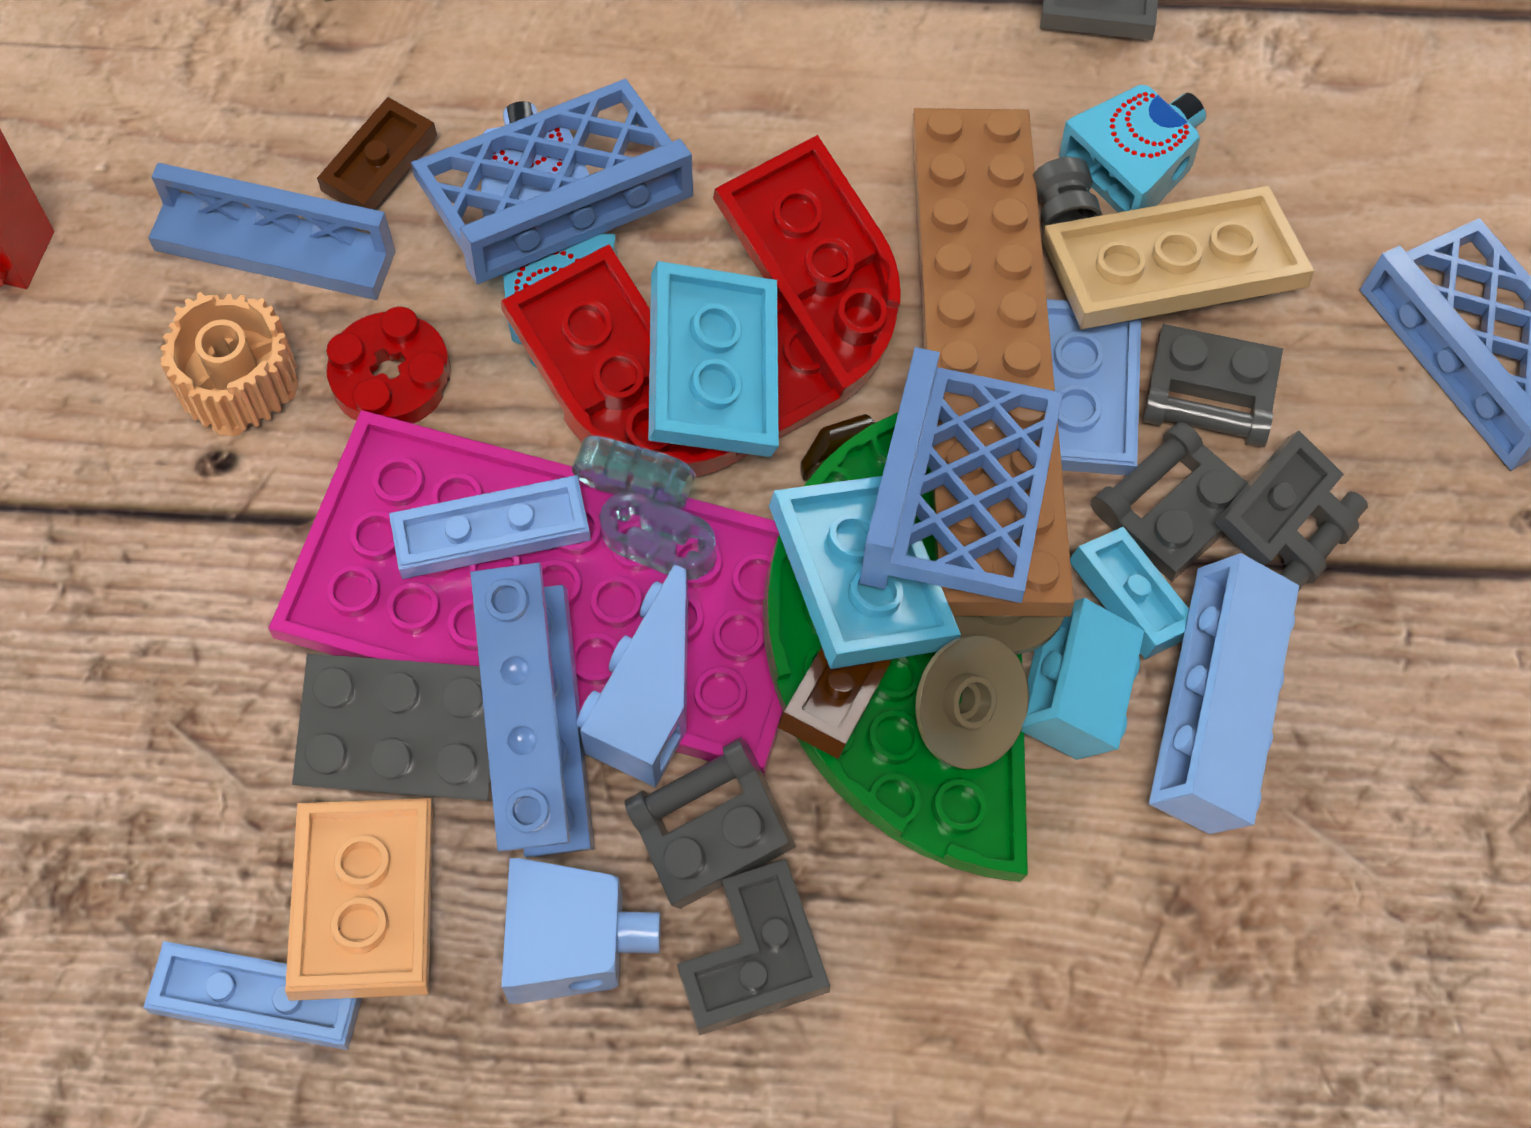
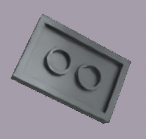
[292,653,493,802]

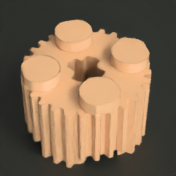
[160,292,298,436]

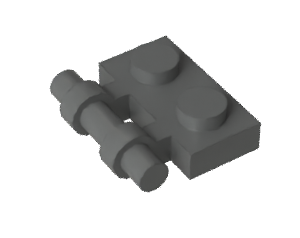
[1214,431,1368,592]

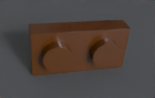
[317,97,437,210]
[777,647,893,759]

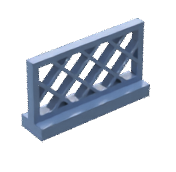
[411,78,693,285]
[1360,218,1531,471]
[860,347,1063,603]

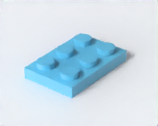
[648,261,779,457]
[769,476,961,669]

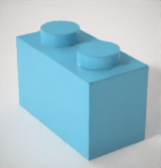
[1021,598,1145,760]

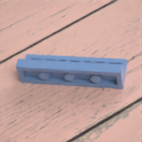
[148,163,396,300]

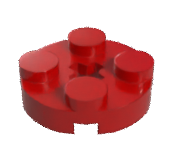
[326,306,451,424]

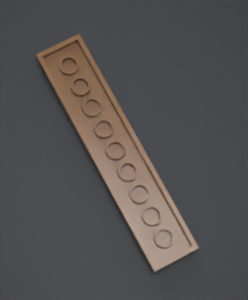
[912,108,1074,617]

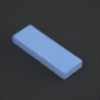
[389,475,591,579]
[143,941,362,1050]

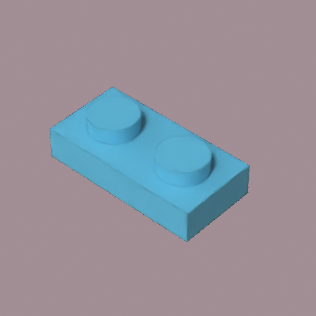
[1070,527,1189,659]

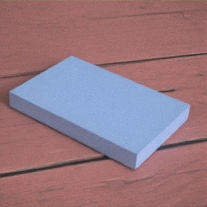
[1047,299,1141,476]

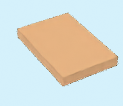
[285,798,434,1001]

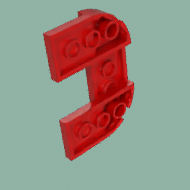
[501,135,901,479]

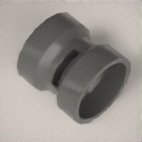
[1033,157,1102,230]

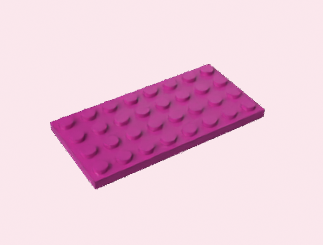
[268,410,784,776]

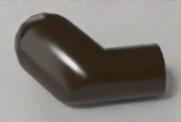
[800,414,875,482]

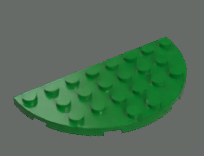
[763,412,1028,882]

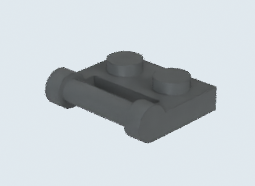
[1142,324,1283,448]
[1091,422,1248,582]
[624,737,796,909]

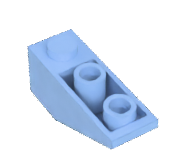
[577,564,689,788]

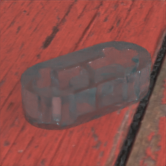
[572,436,696,510]
[600,491,716,580]

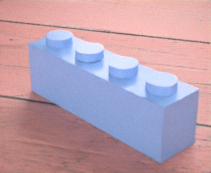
[1149,553,1299,834]

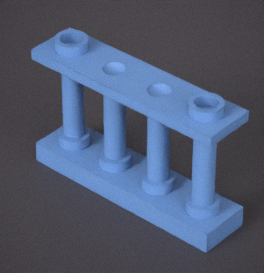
[470,563,595,858]

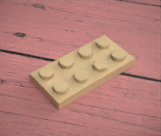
[1042,186,1314,330]

